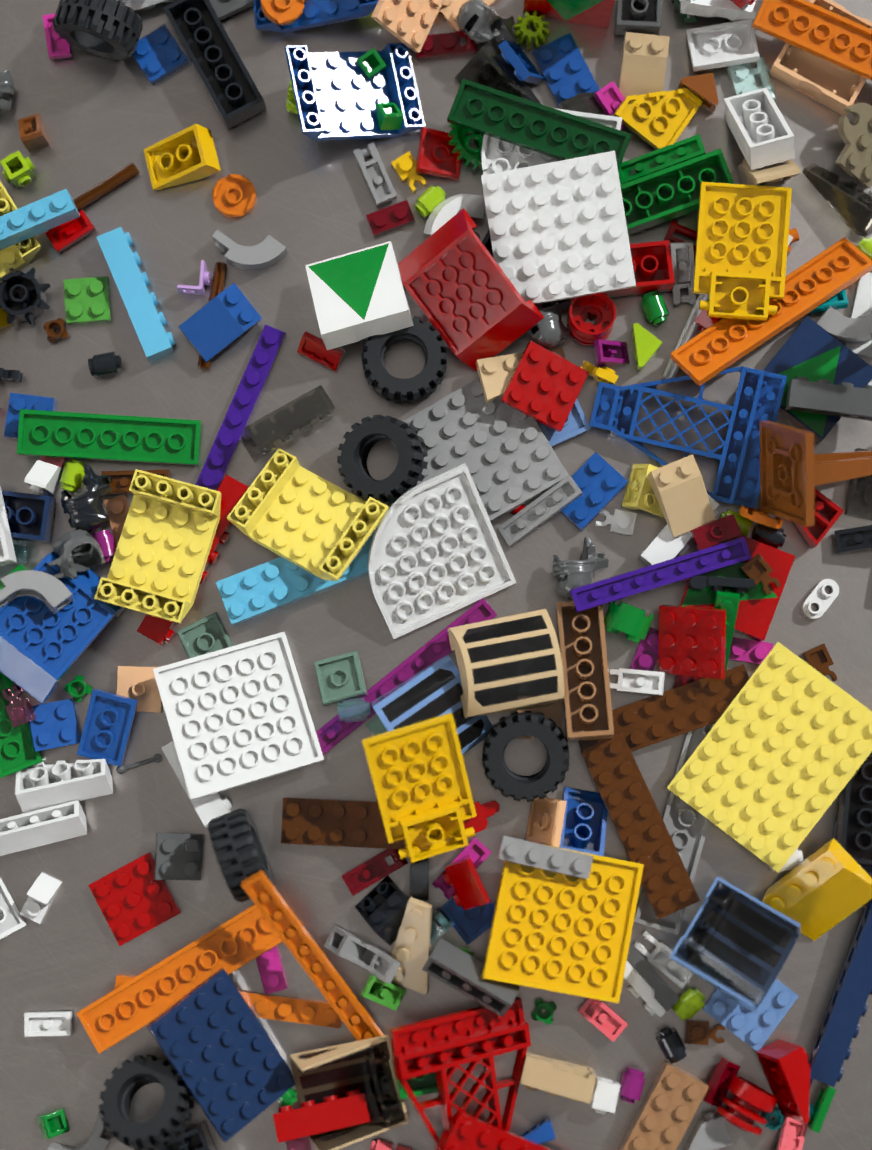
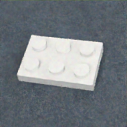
[686,19,760,72]

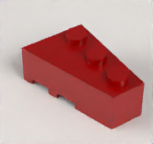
[793,488,844,549]

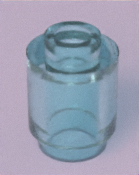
[337,697,371,723]

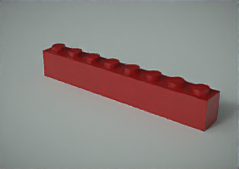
[137,474,249,646]

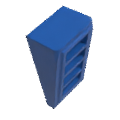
[520,1117,556,1144]

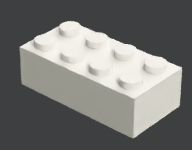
[724,88,795,170]

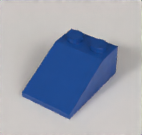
[179,283,262,362]
[558,787,608,856]

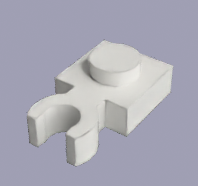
[595,509,637,536]

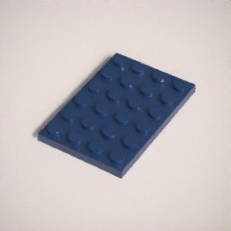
[146,969,296,1142]

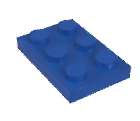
[531,33,600,110]
[560,452,628,531]
[77,689,138,767]

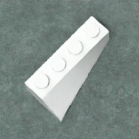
[15,759,113,813]

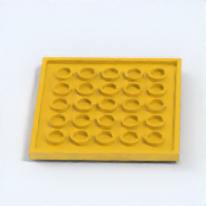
[482,845,644,1003]

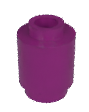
[92,530,117,565]
[619,1067,645,1104]

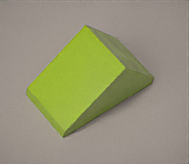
[631,323,662,372]

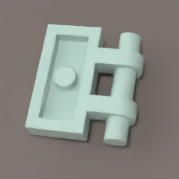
[727,57,776,100]

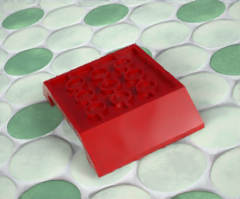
[398,209,544,371]

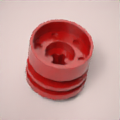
[566,293,616,346]
[716,1074,778,1135]

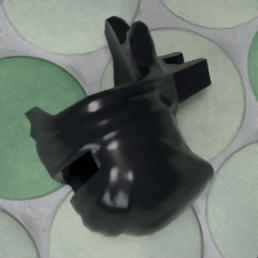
[61,465,112,532]

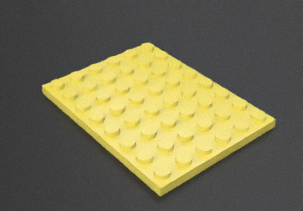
[667,642,872,873]

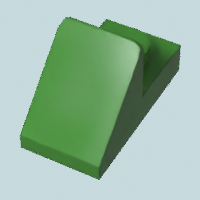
[360,974,407,1011]

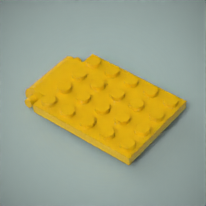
[693,182,792,321]
[362,713,477,863]

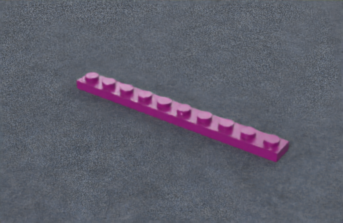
[316,598,497,755]

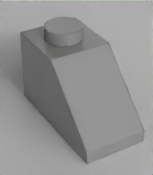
[684,1111,732,1150]

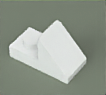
[20,872,63,924]

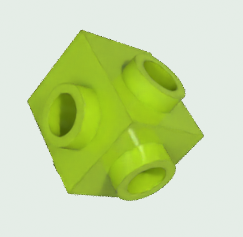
[0,150,35,188]

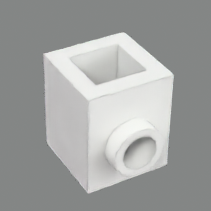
[590,1076,620,1115]

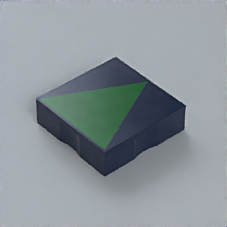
[763,316,872,445]

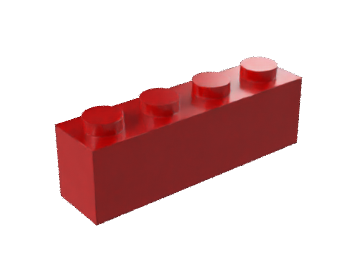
[273,1090,371,1143]

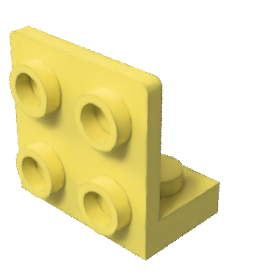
[621,464,665,519]

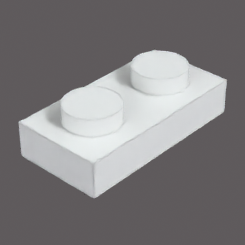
[24,1011,72,1037]

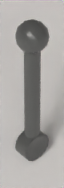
[116,754,163,774]

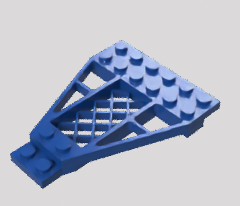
[589,366,787,508]

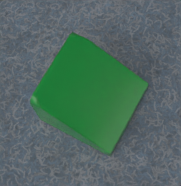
[356,47,387,79]
[375,102,404,130]
[37,1109,69,1140]

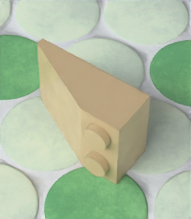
[618,32,670,98]
[738,159,801,186]
[647,454,715,538]

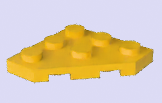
[613,88,703,150]

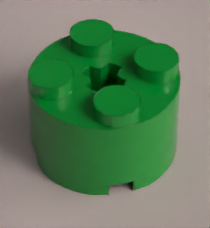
[604,601,654,643]

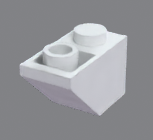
[24,460,63,496]

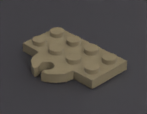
[835,101,872,189]

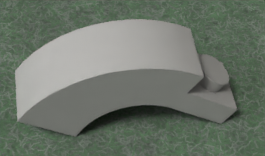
[212,229,288,271]
[324,926,401,984]

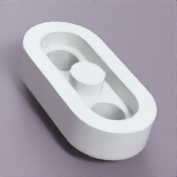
[801,579,839,619]

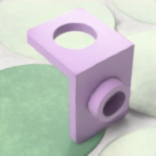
[177,260,210,295]

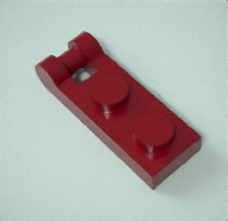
[417,31,478,61]
[341,849,408,896]

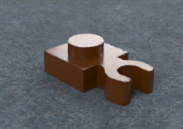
[740,553,781,595]
[802,643,837,681]
[684,1019,725,1045]

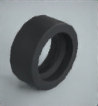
[410,858,429,901]

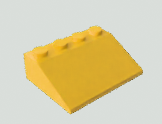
[762,838,872,941]

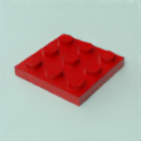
[500,341,589,432]
[658,605,726,679]
[88,852,182,946]

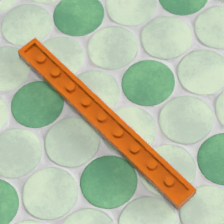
[241,870,391,1054]
[114,974,342,1029]

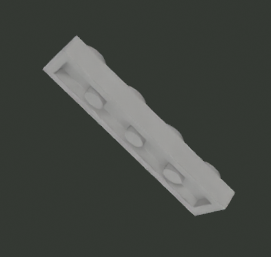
[497,475,583,547]
[497,835,593,879]

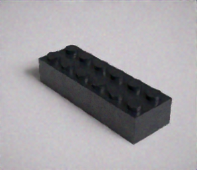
[163,0,266,129]
[836,752,872,866]

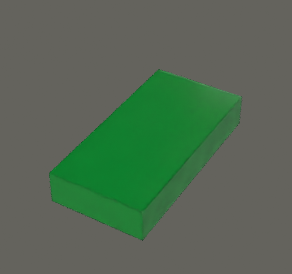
[807,1083,836,1133]

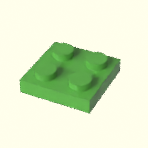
[63,276,112,325]

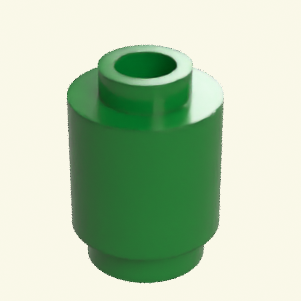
[641,290,670,325]

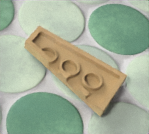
[476,346,566,404]
[391,897,432,995]

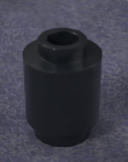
[88,351,122,377]
[751,523,786,549]
[655,1026,687,1063]

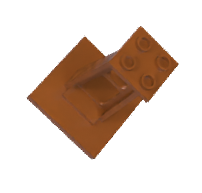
[759,420,872,527]

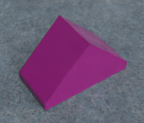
[592,339,630,368]

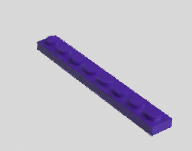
[195,324,286,491]
[570,537,751,612]

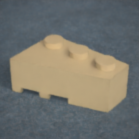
[520,1053,596,1104]

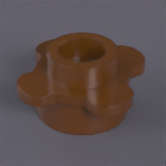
[43,318,69,343]

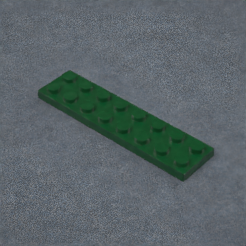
[447,79,632,171]

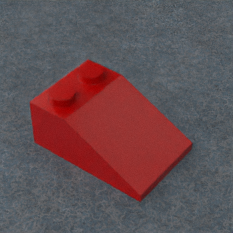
[442,855,490,910]
[756,1039,810,1124]

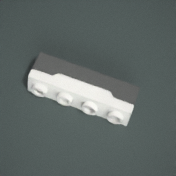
[623,943,680,1017]

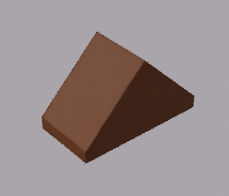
[677,73,719,113]
[18,113,49,152]

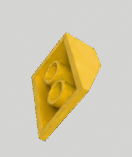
[143,124,221,191]

